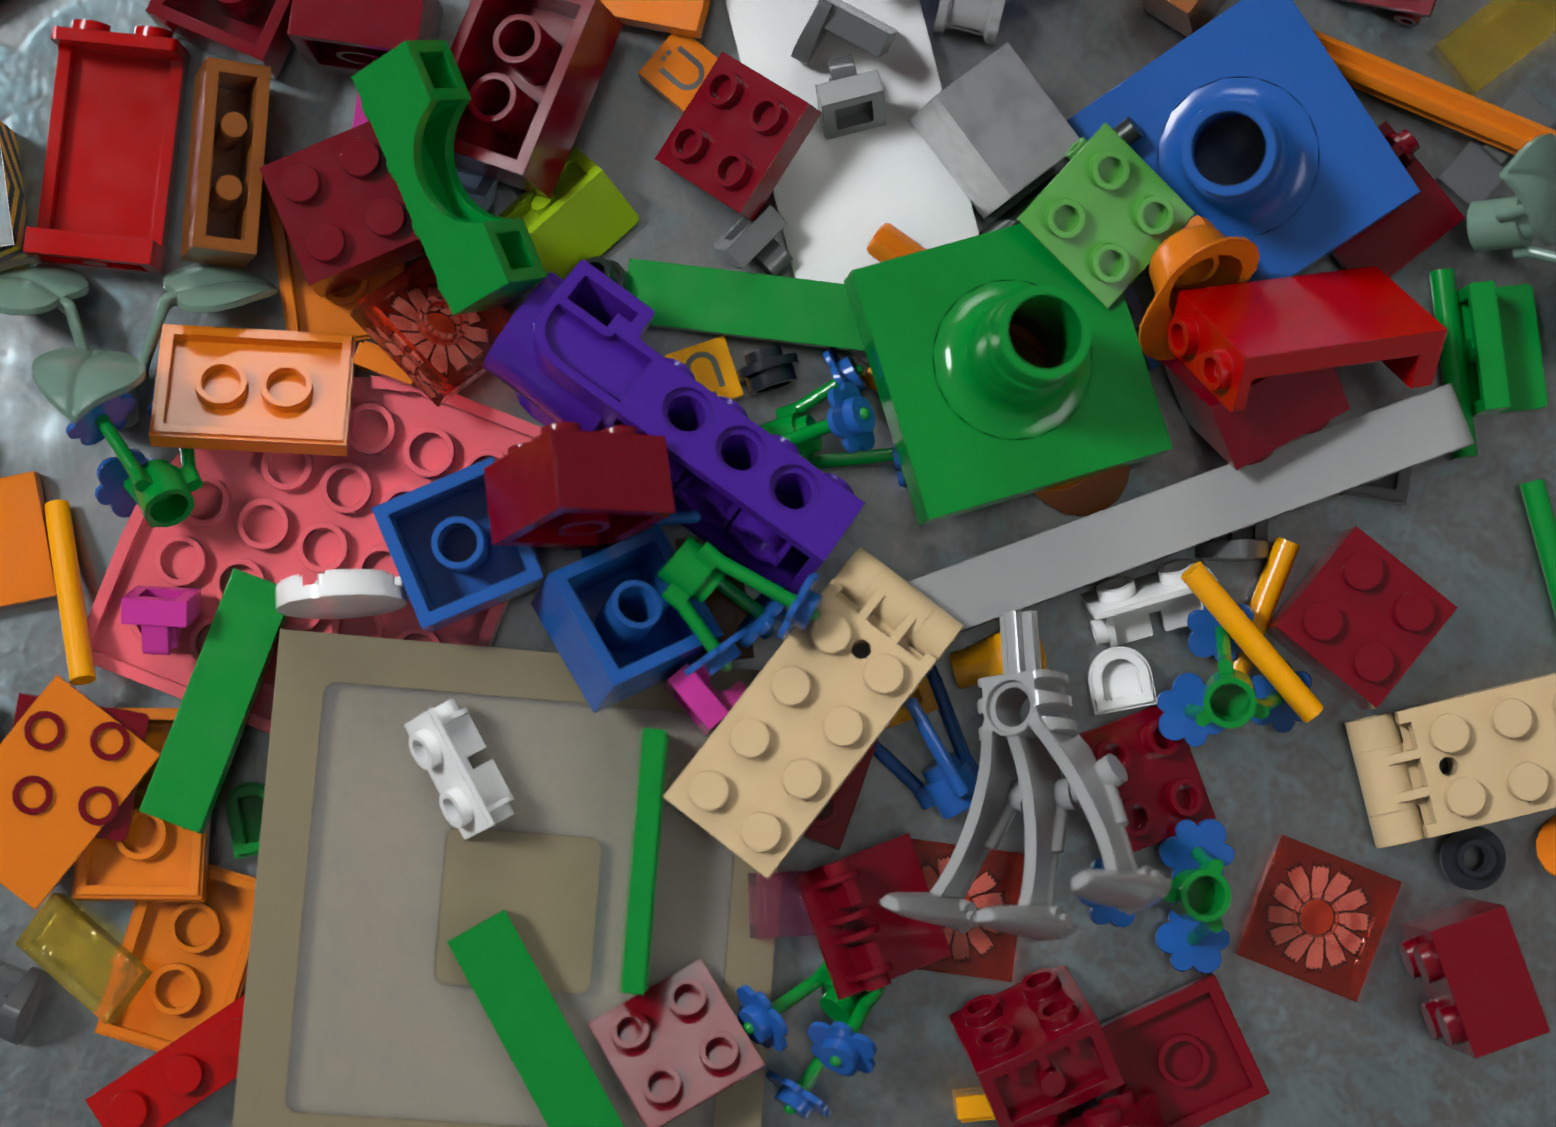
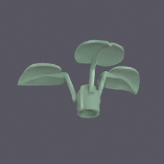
[1467,134,1556,264]
[0,263,278,429]

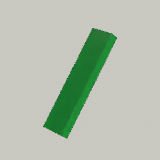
[627,258,866,353]
[139,568,288,834]
[618,728,669,995]
[446,909,624,1127]

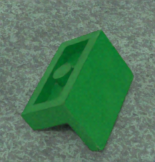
[1457,280,1548,417]

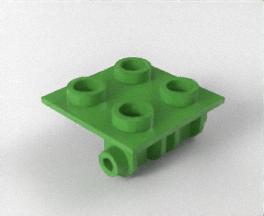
[1017,123,1195,309]

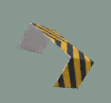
[0,120,31,262]

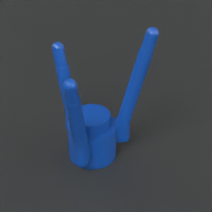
[874,664,979,819]

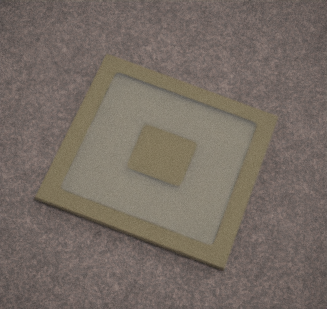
[232,629,781,1127]

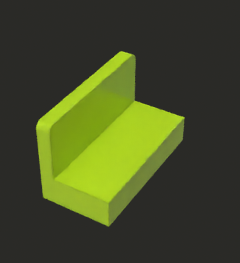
[497,146,639,288]

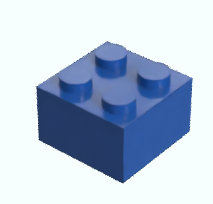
[371,456,548,632]
[531,525,724,714]

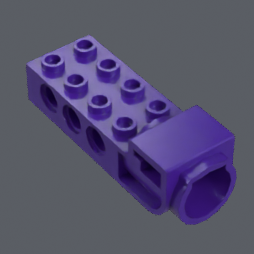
[483,260,865,596]

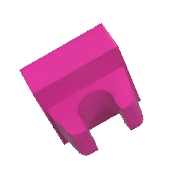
[121,585,201,655]
[665,663,746,737]

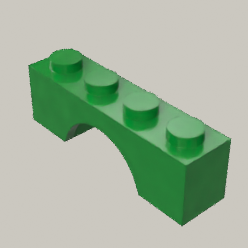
[352,40,548,315]

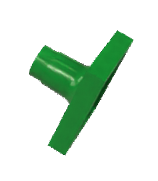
[844,223,1173,526]

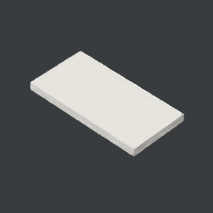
[724,0,979,284]

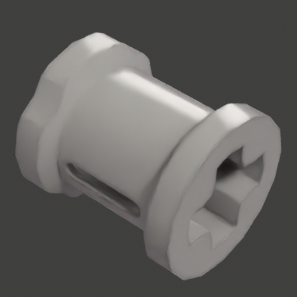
[933,0,1005,45]

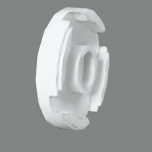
[275,569,408,619]

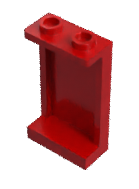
[23,19,190,275]
[1167,266,1447,412]

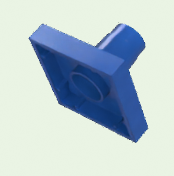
[1066,0,1420,282]

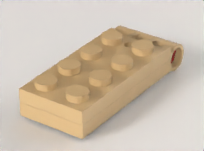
[663,547,965,880]
[1345,672,1556,848]

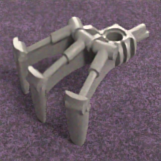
[880,610,1172,942]

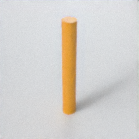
[44,499,96,685]
[1233,536,1300,676]
[1181,561,1324,723]

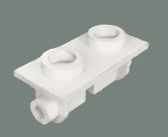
[1080,558,1218,648]
[404,698,515,840]

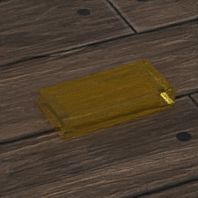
[1432,0,1556,96]
[15,892,153,1024]

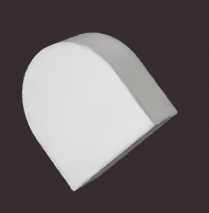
[1086,646,1157,716]

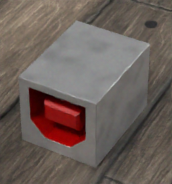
[910,42,1080,219]

